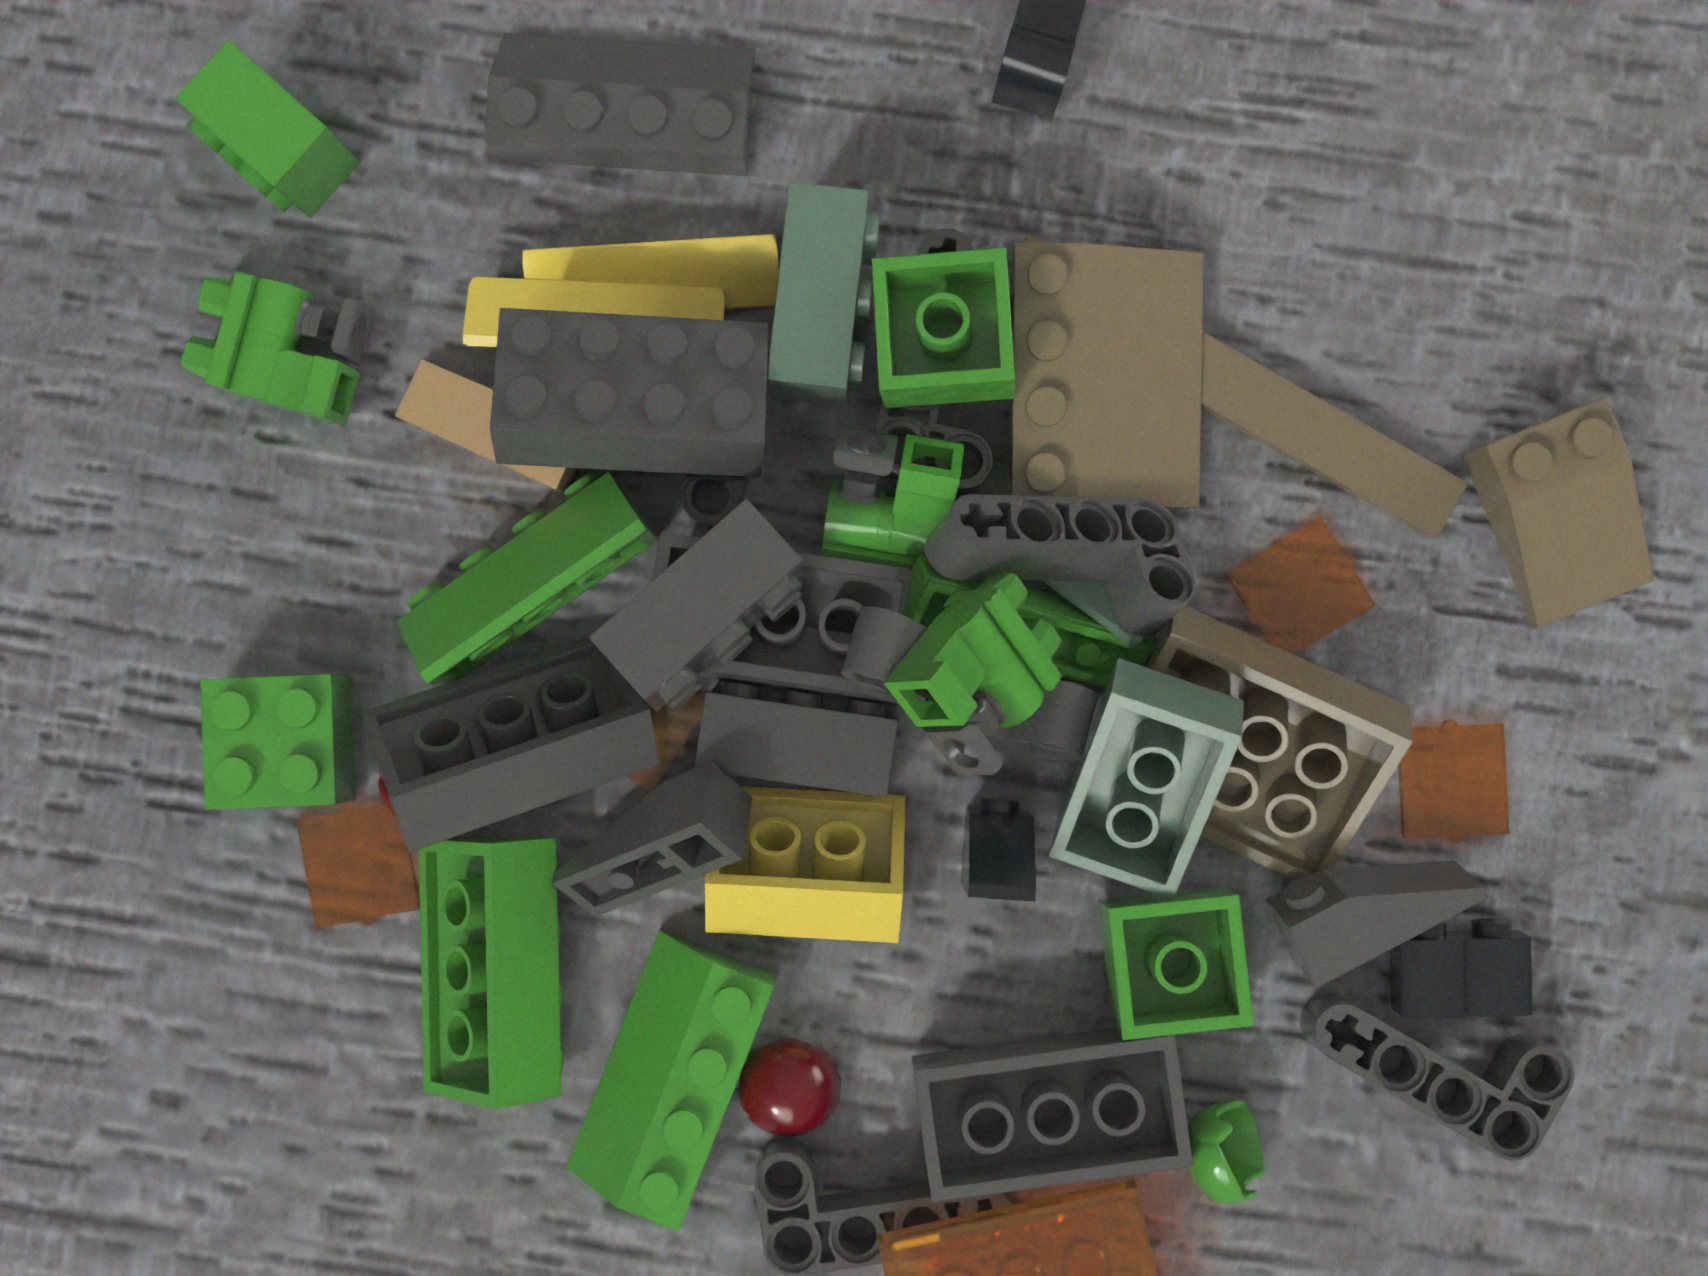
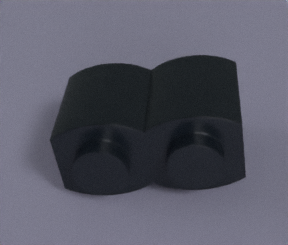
[1390,918,1533,1018]

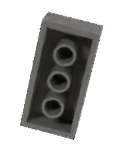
[490,308,768,477]
[911,1028,1193,1203]

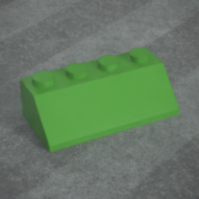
[396,472,659,684]
[419,835,564,1110]
[566,928,778,1232]

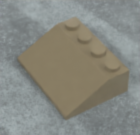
[1009,243,1203,508]
[1144,605,1413,879]

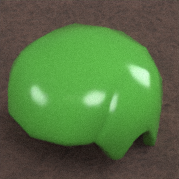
[1187,1099,1265,1204]

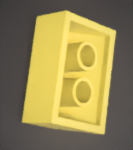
[705,786,906,943]

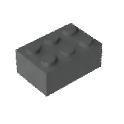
[588,498,804,712]

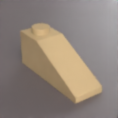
[395,359,581,496]

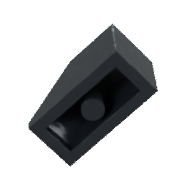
[961,798,1036,902]

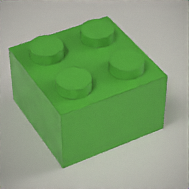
[174,40,360,219]
[872,247,1016,408]
[200,674,355,810]
[1098,886,1254,1040]

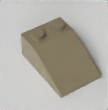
[1461,397,1654,628]

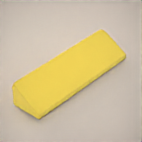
[522,234,780,310]
[463,277,725,347]

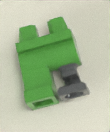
[181,271,374,427]
[821,425,965,569]
[884,573,1062,775]

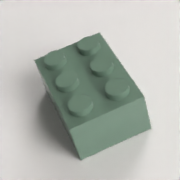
[767,181,880,407]
[1049,658,1244,899]

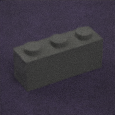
[694,681,898,797]

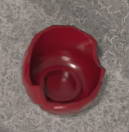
[738,1038,842,1137]

